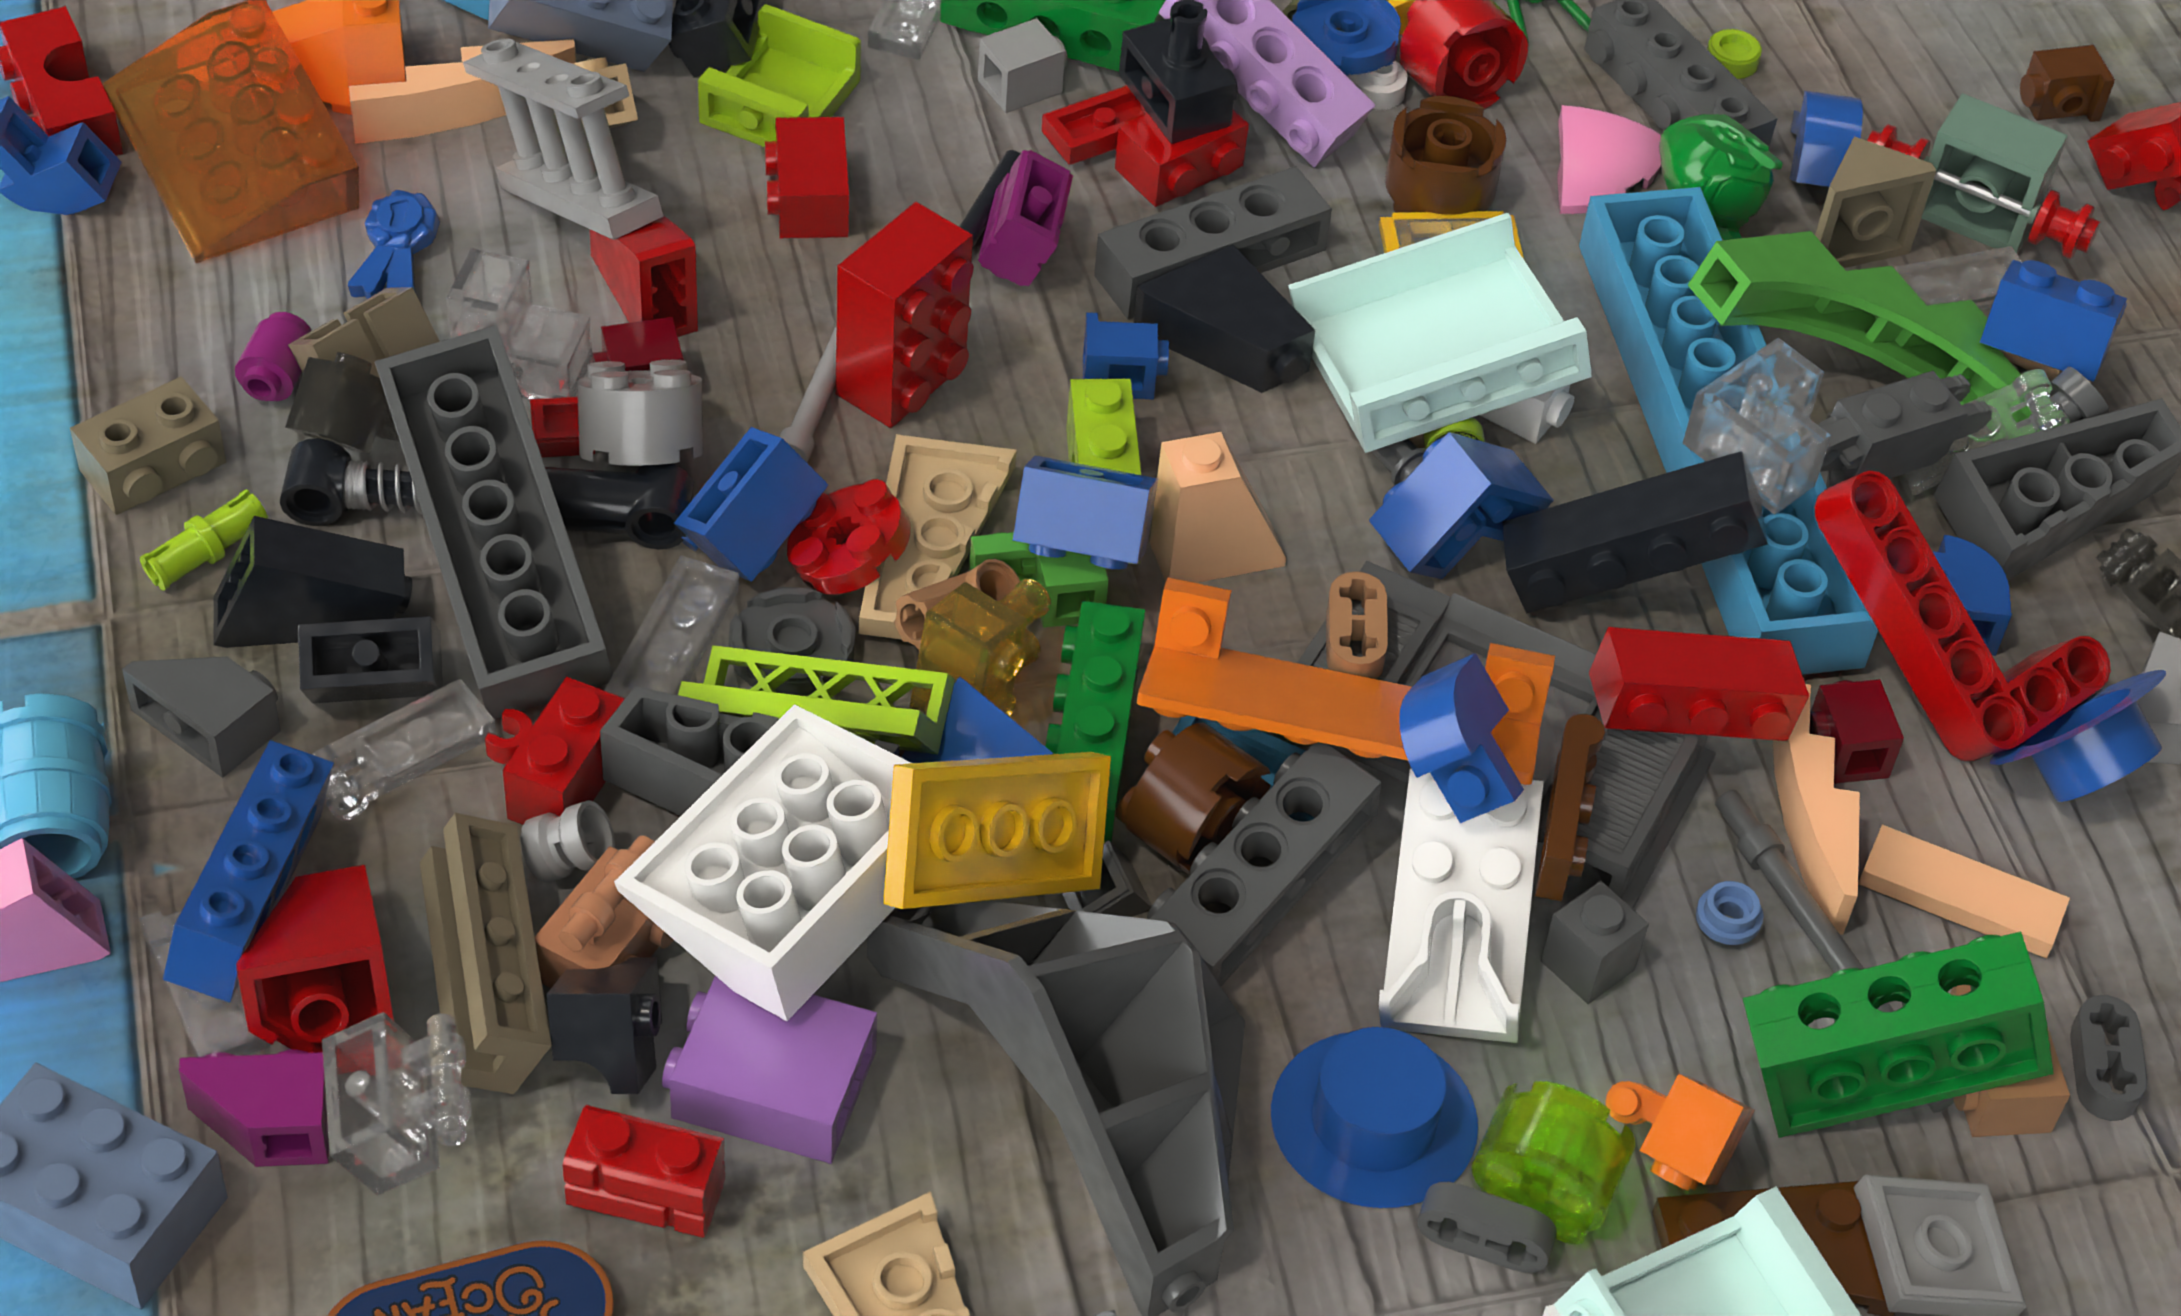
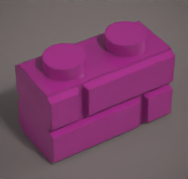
[978,150,1073,287]

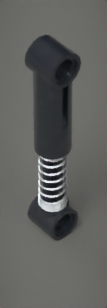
[280,438,694,550]

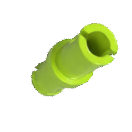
[140,489,269,591]

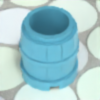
[0,693,112,879]

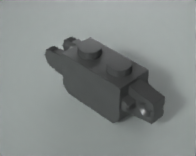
[1796,371,1993,479]

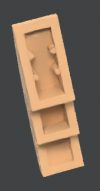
[349,39,576,144]
[1773,684,1860,935]

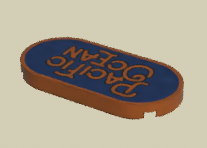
[327,1240,614,1316]

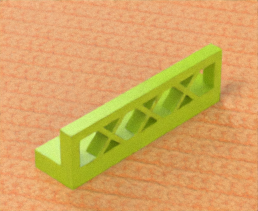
[678,645,955,754]

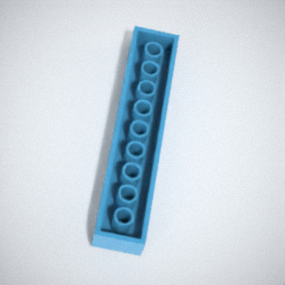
[1579,187,1878,675]

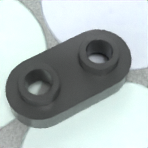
[2048,366,2109,424]

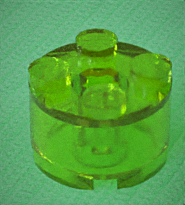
[1471,1081,1636,1245]

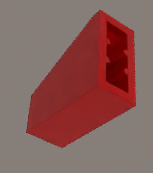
[589,215,698,337]

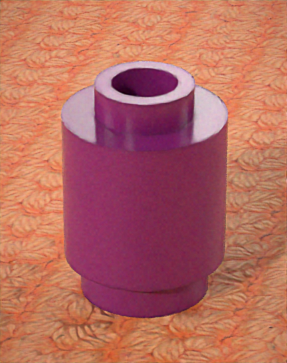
[235,312,312,401]

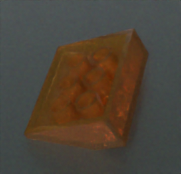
[103,0,359,264]

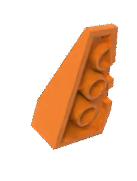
[177,0,407,115]

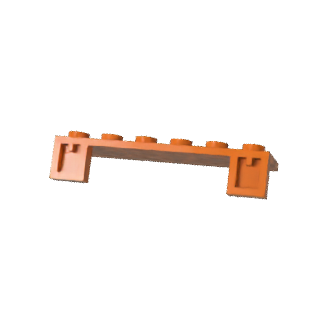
[1137,577,1555,785]

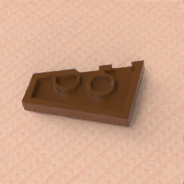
[1652,1181,1895,1316]

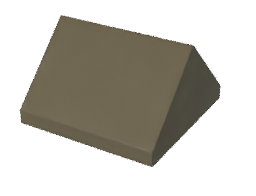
[1815,136,1937,268]

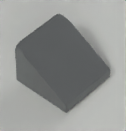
[1062,841,1152,917]

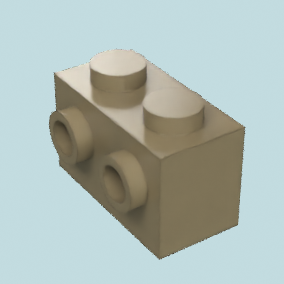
[70,376,226,515]

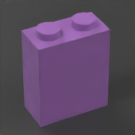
[662,976,877,1164]

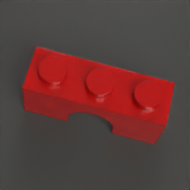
[0,6,123,156]

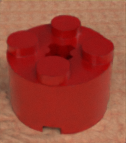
[1400,0,1528,110]

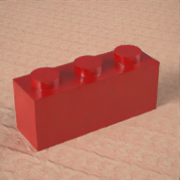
[1589,627,1809,741]

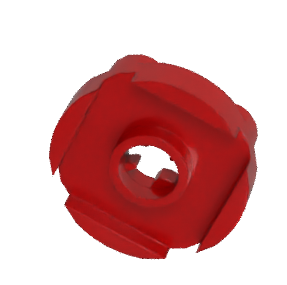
[787,479,911,595]

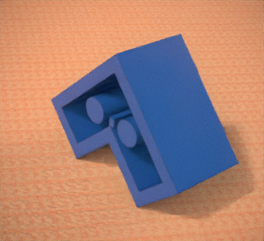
[1369,432,1554,579]

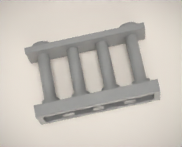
[463,39,664,240]

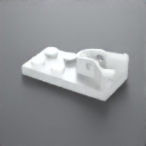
[1379,768,1543,1043]

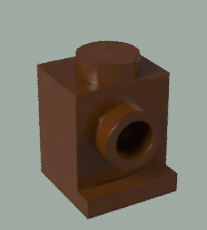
[2020,45,2115,122]

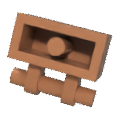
[535,836,674,988]

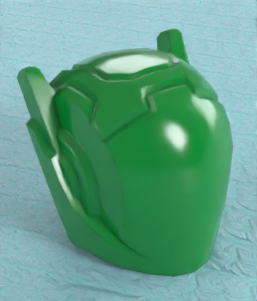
[1659,114,1783,240]

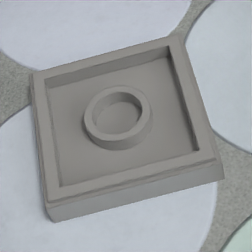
[1853,1174,2026,1316]

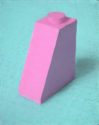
[0,838,111,982]

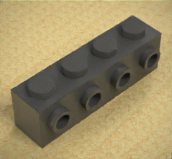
[1584,0,1777,147]

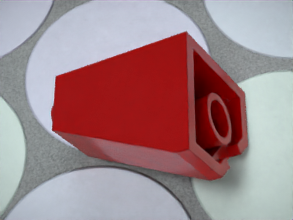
[236,864,401,1078]

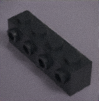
[668,0,766,78]
[1502,451,1768,614]

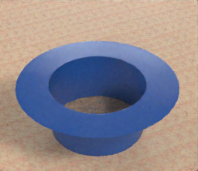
[1990,670,2166,802]
[1271,1027,1478,1208]

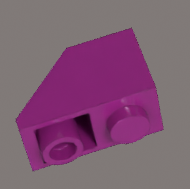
[179,1050,333,1167]

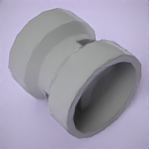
[520,800,615,883]

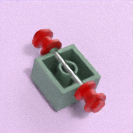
[1867,93,2101,260]

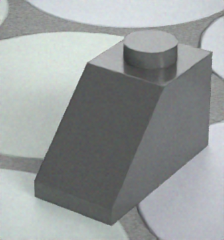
[122,656,281,778]

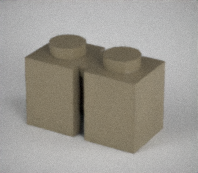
[288,287,440,414]

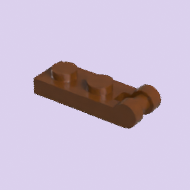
[1535,714,1605,901]

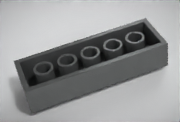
[374,325,615,721]

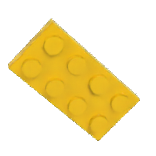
[883,752,1111,909]

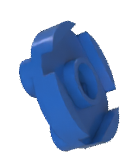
[1292,0,1401,77]

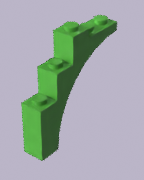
[1688,231,2065,443]

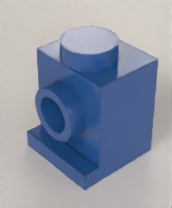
[1083,312,1169,399]

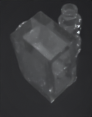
[322,1012,472,1196]

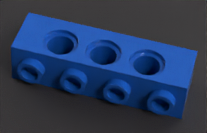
[163,740,334,1003]

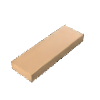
[1858,824,2070,959]

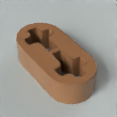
[1326,571,1388,679]

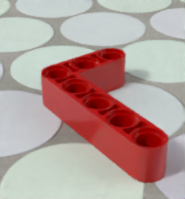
[1815,470,2111,762]

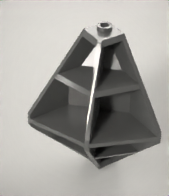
[867,900,1245,1316]

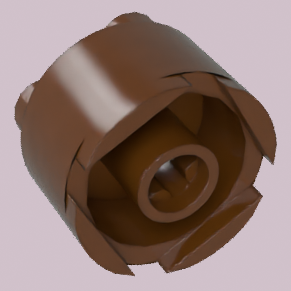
[1385,96,1506,222]
[1115,723,1271,875]

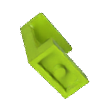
[698,4,861,147]

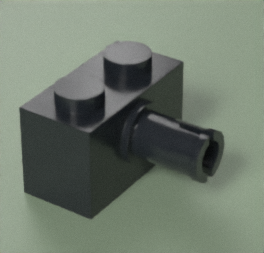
[1119,0,1238,144]

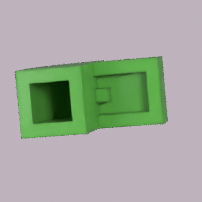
[969,532,1109,628]

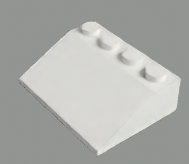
[615,704,910,1021]

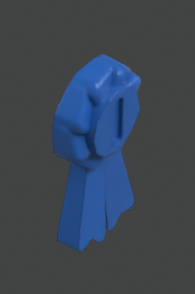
[348,190,440,299]

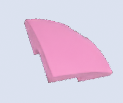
[1557,105,1661,214]

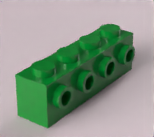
[1045,601,1146,843]

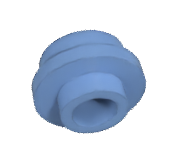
[1696,881,1763,945]

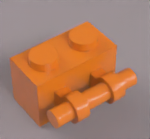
[1605,1074,1755,1191]

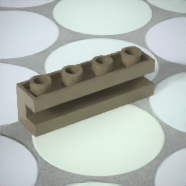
[420,813,552,1094]

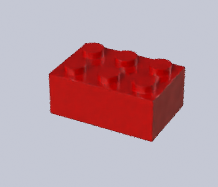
[836,202,974,428]

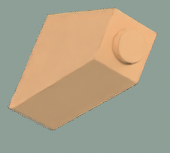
[1150,432,1286,583]

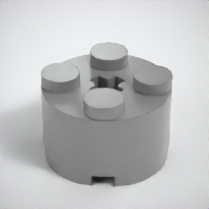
[577,360,703,466]

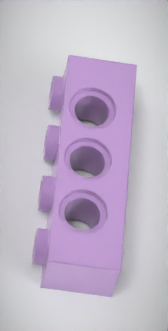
[1158,0,1376,168]

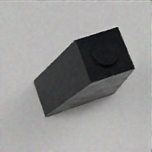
[1134,245,1315,393]
[213,516,412,648]

